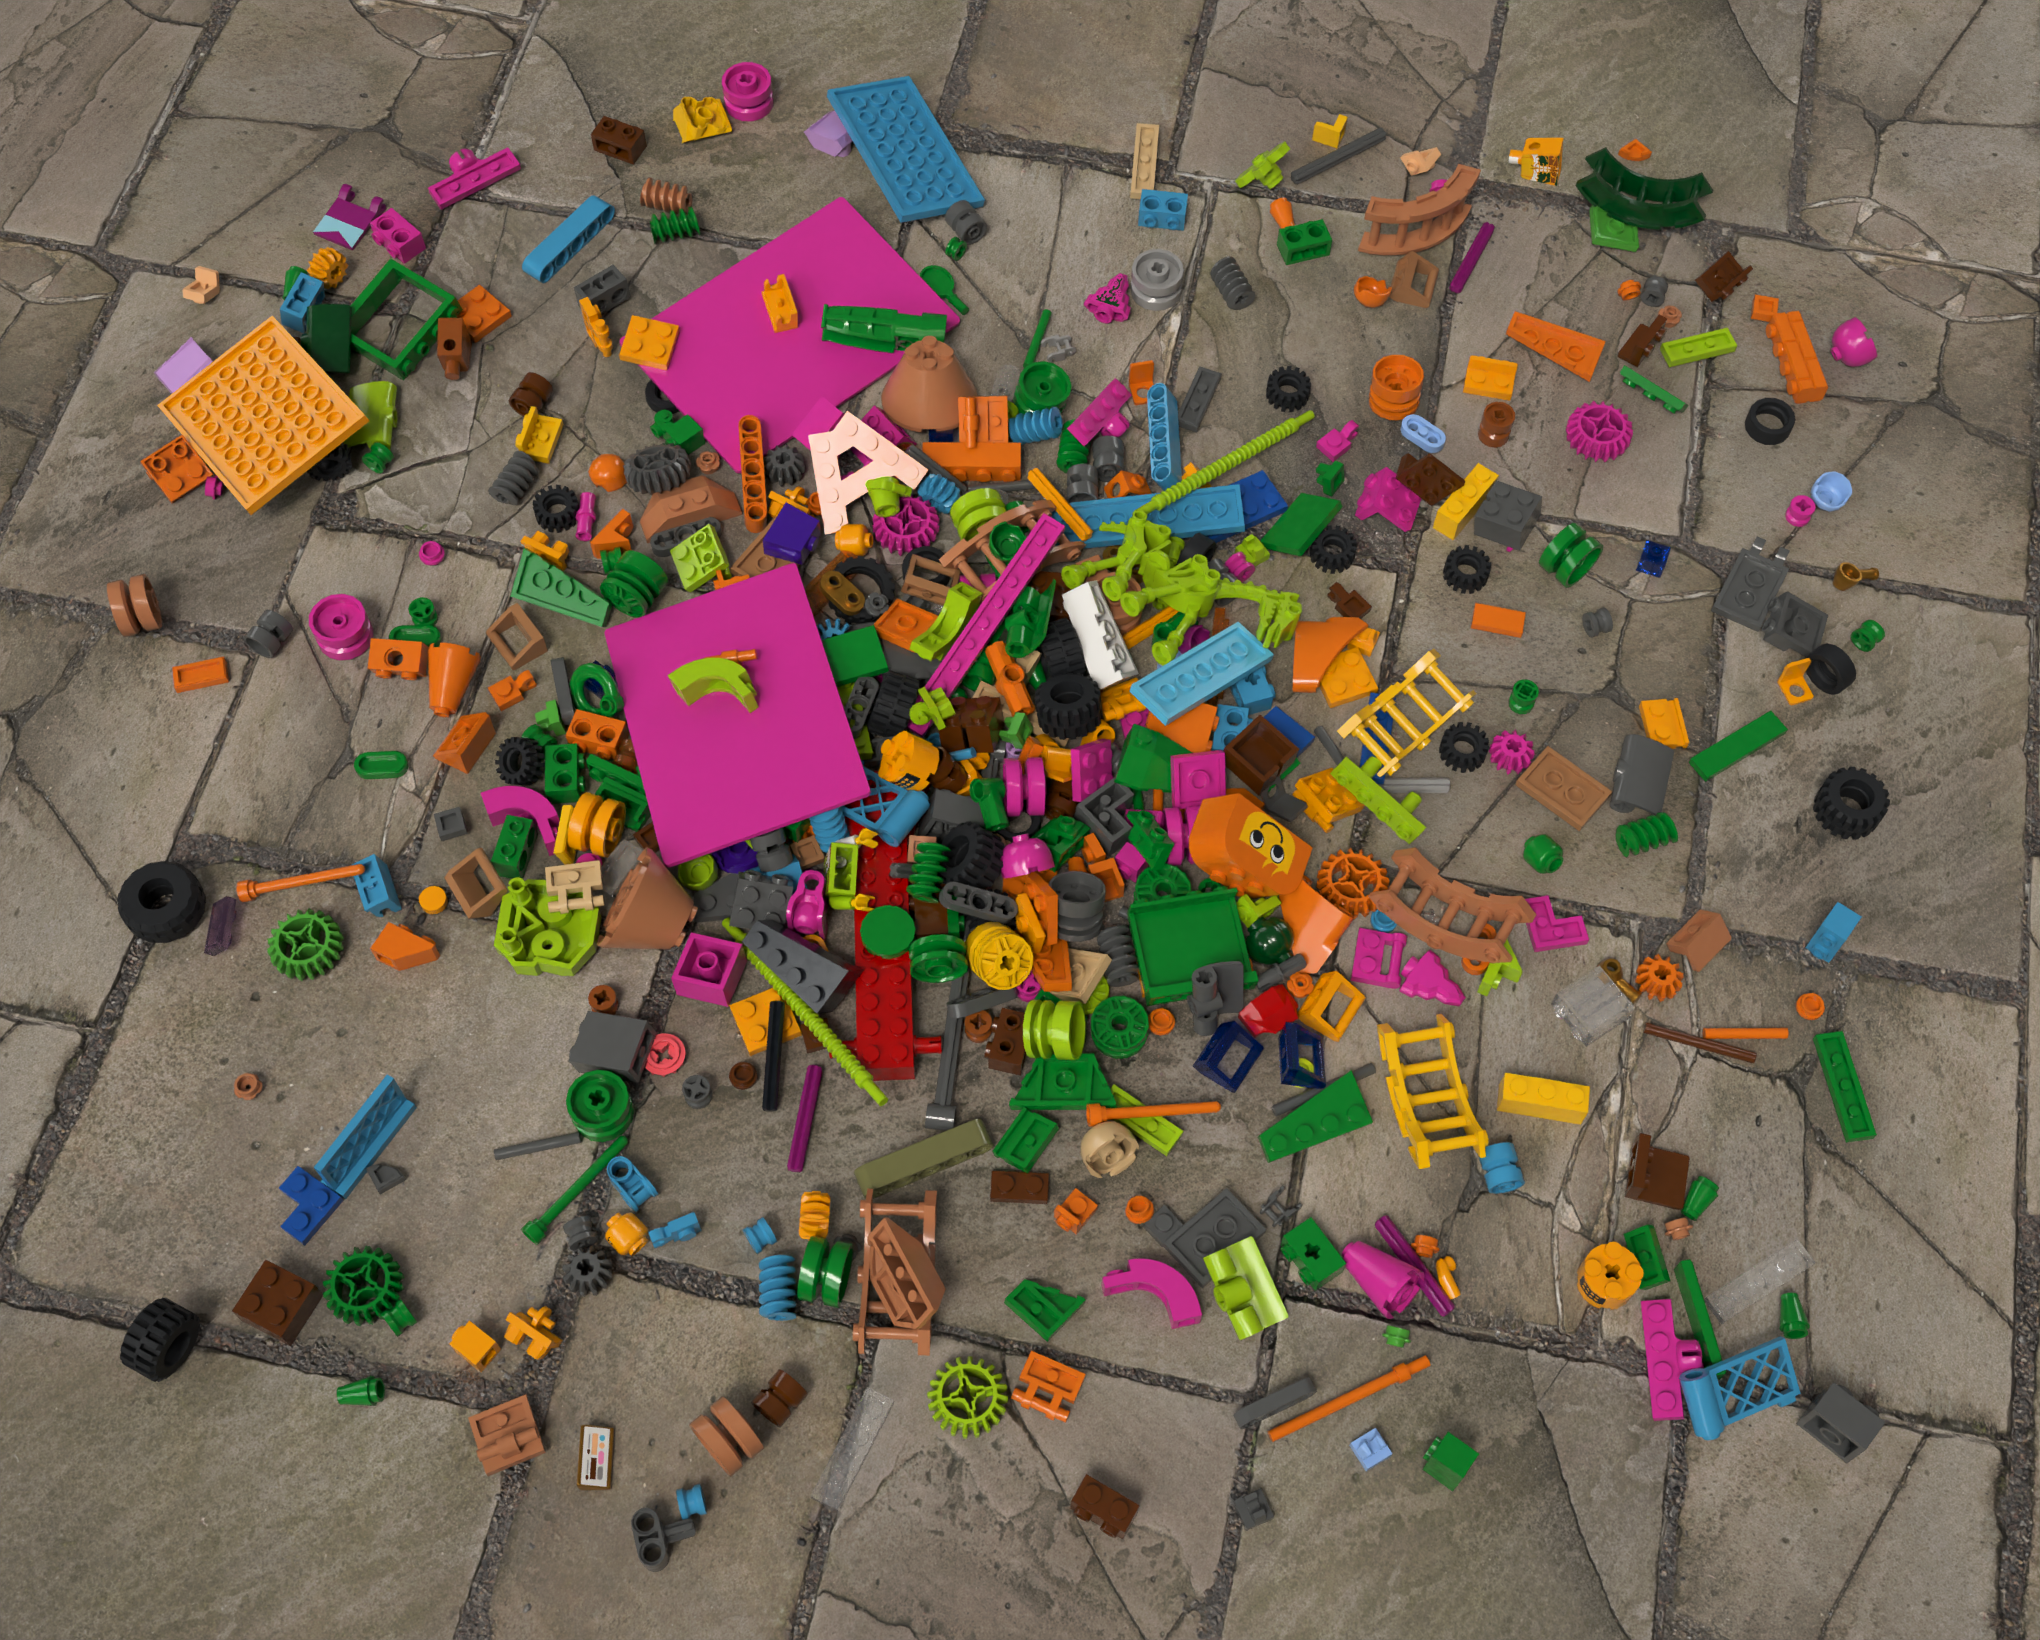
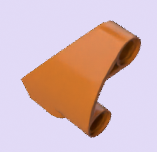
[1293,617,1368,693]
[1279,874,1354,974]

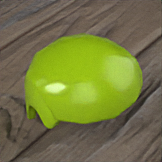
[678,854,719,891]

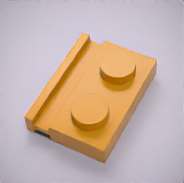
[1639,698,1689,749]

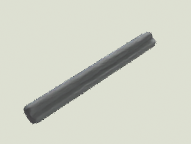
[1290,128,1386,184]

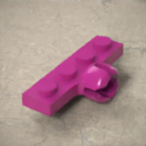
[428,147,521,210]
[1067,378,1132,446]
[1641,1299,1703,1421]

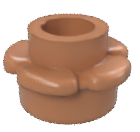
[1658,305,1682,328]
[696,451,720,474]
[234,1073,262,1100]
[1664,1217,1693,1241]

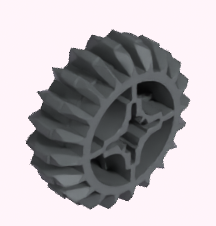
[623,443,691,495]

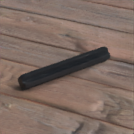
[762,1001,785,1112]

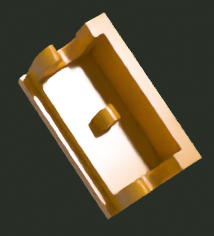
[761,274,798,333]

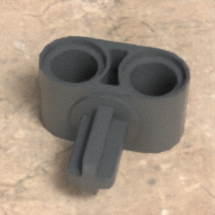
[631,1508,696,1572]

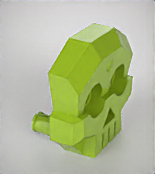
[494,877,602,976]

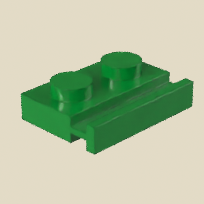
[992,1107,1059,1174]

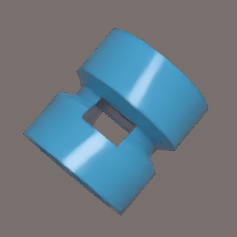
[1479,1142,1525,1194]

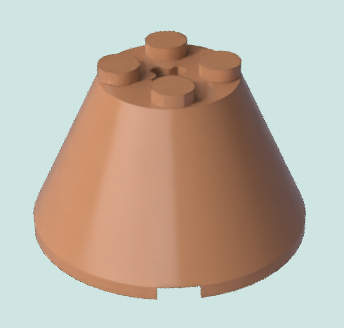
[881,336,978,433]
[597,847,698,950]

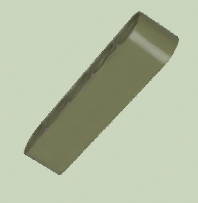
[854,1119,994,1199]

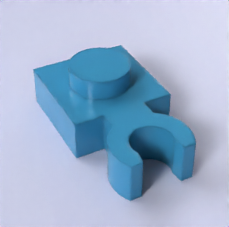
[648,1212,701,1248]

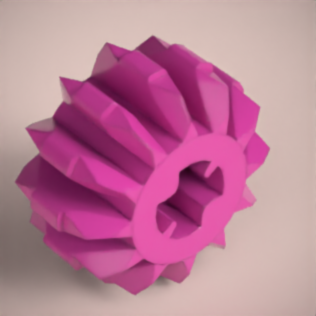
[1489,729,1535,775]

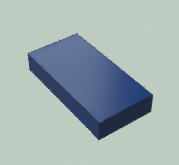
[1264,706,1315,757]

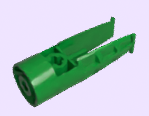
[821,304,947,353]

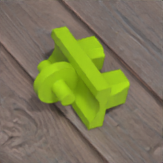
[909,686,956,730]

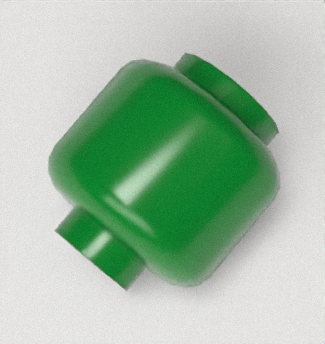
[1523,834,1563,874]

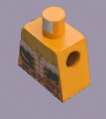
[1509,138,1564,186]

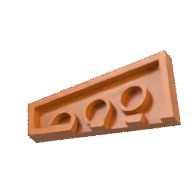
[1506,311,1606,382]

